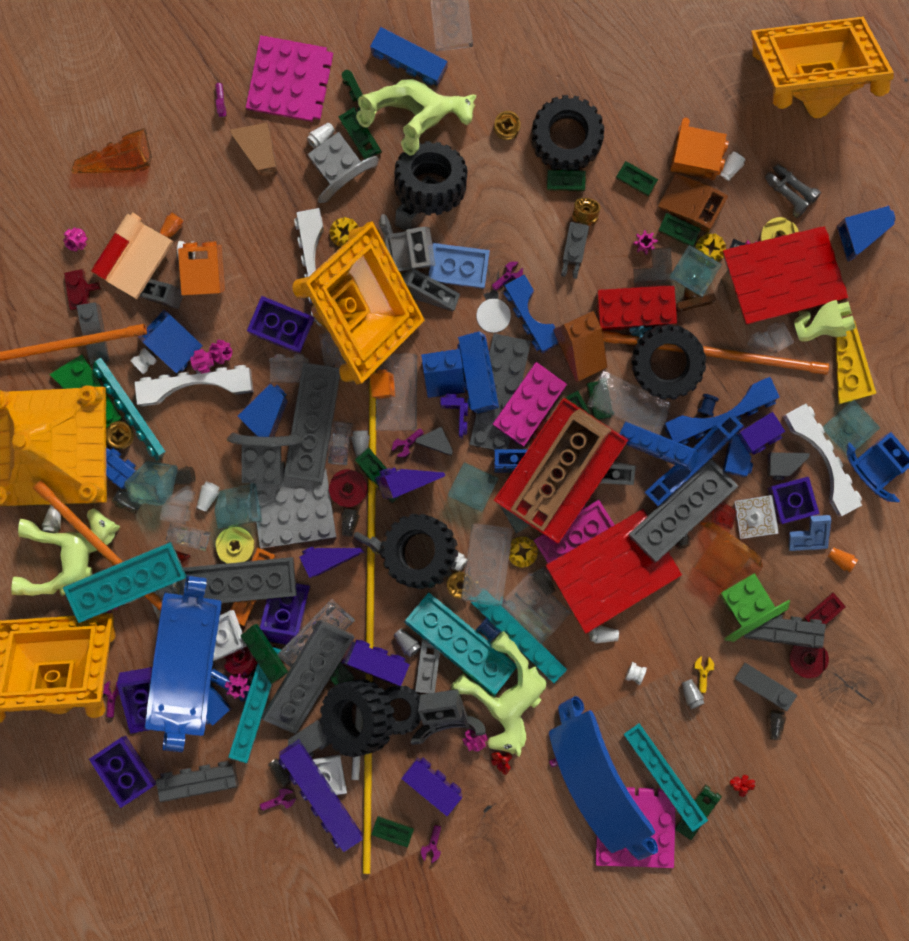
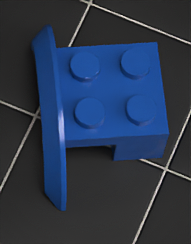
[847,432,909,503]

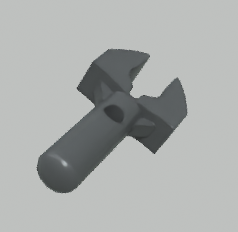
[353,532,384,555]

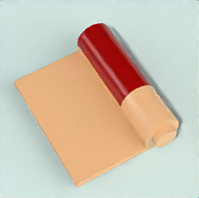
[91,212,174,299]

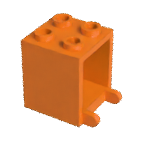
[670,117,729,180]
[178,241,225,295]

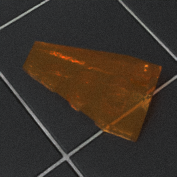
[71,128,152,174]

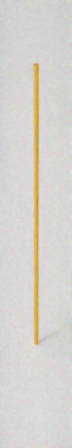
[363,371,377,874]

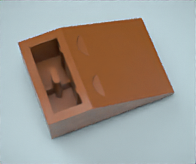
[658,174,728,233]

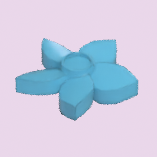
[629,325,652,338]

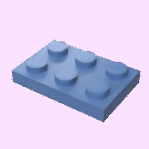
[429,243,490,289]

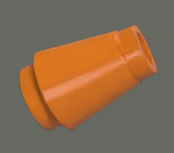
[160,212,184,239]
[828,547,858,572]

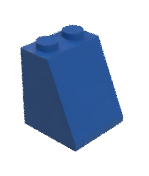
[837,206,896,262]
[138,310,203,373]
[421,349,466,398]
[238,383,288,437]

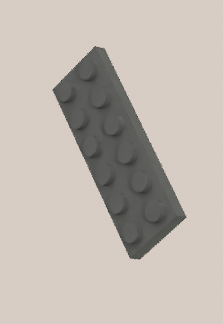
[470,333,531,451]
[284,362,340,483]
[628,459,738,563]
[179,557,297,603]
[262,619,355,734]

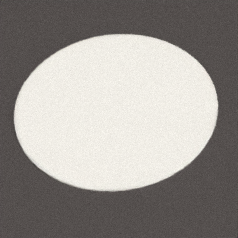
[477,299,511,333]

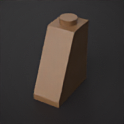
[230,123,278,176]

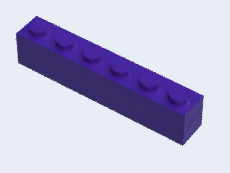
[278,739,363,852]

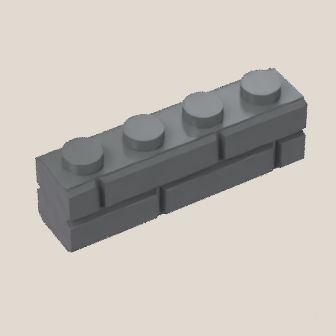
[744,615,826,649]
[156,760,239,802]

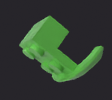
[719,573,790,642]

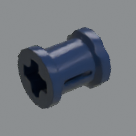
[697,393,719,417]
[476,617,501,642]

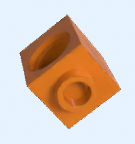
[370,369,396,399]

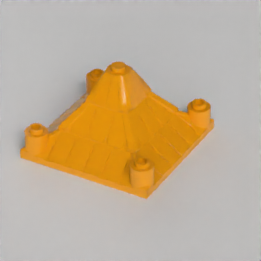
[751,16,894,118]
[292,221,425,384]
[0,385,107,506]
[0,613,116,723]

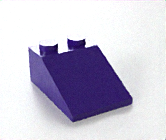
[375,467,445,499]
[299,547,364,578]
[260,583,310,647]
[117,667,152,734]

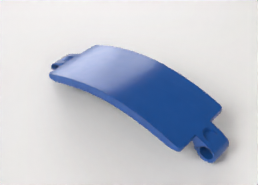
[145,575,221,753]
[549,696,658,860]

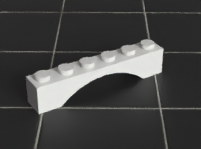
[294,208,324,326]
[135,365,254,407]
[783,404,862,517]

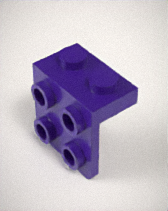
[441,394,468,439]

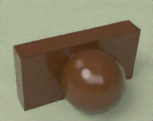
[676,285,716,313]

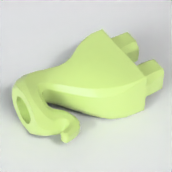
[794,300,856,342]

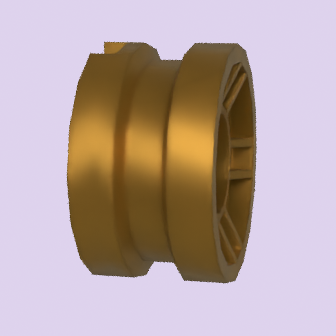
[494,111,521,140]
[572,198,601,226]
[106,421,134,449]
[447,572,474,599]

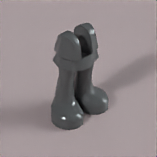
[765,164,822,219]

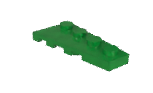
[49,354,122,429]

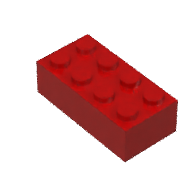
[596,285,677,331]

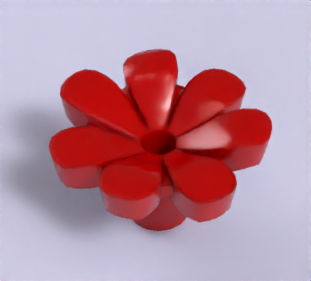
[491,752,512,775]
[730,775,755,797]

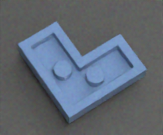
[788,515,831,551]

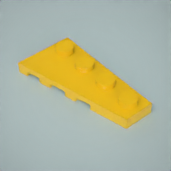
[835,321,877,405]

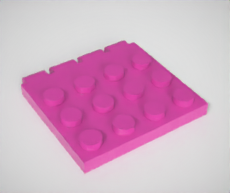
[246,35,334,122]
[596,787,675,868]

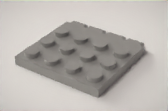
[251,468,337,549]

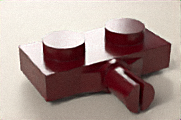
[64,269,101,311]

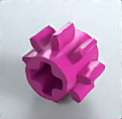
[63,227,88,252]
[633,230,658,255]
[209,339,233,364]
[190,349,214,374]
[225,674,250,699]
[462,729,488,752]

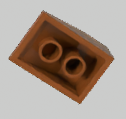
[553,311,608,382]

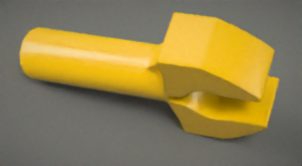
[694,656,715,693]

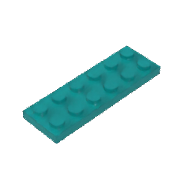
[63,542,186,623]
[404,592,517,696]

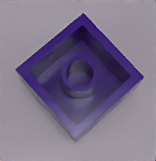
[737,412,785,455]
[768,476,820,525]

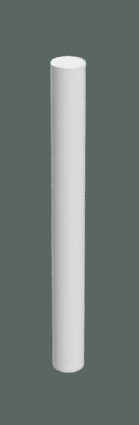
[351,706,363,780]

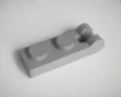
[415,638,440,693]

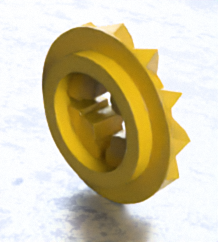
[329,217,359,247]
[696,233,726,264]
[507,537,538,567]

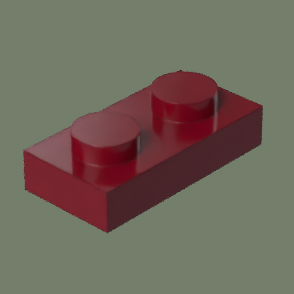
[803,592,846,624]

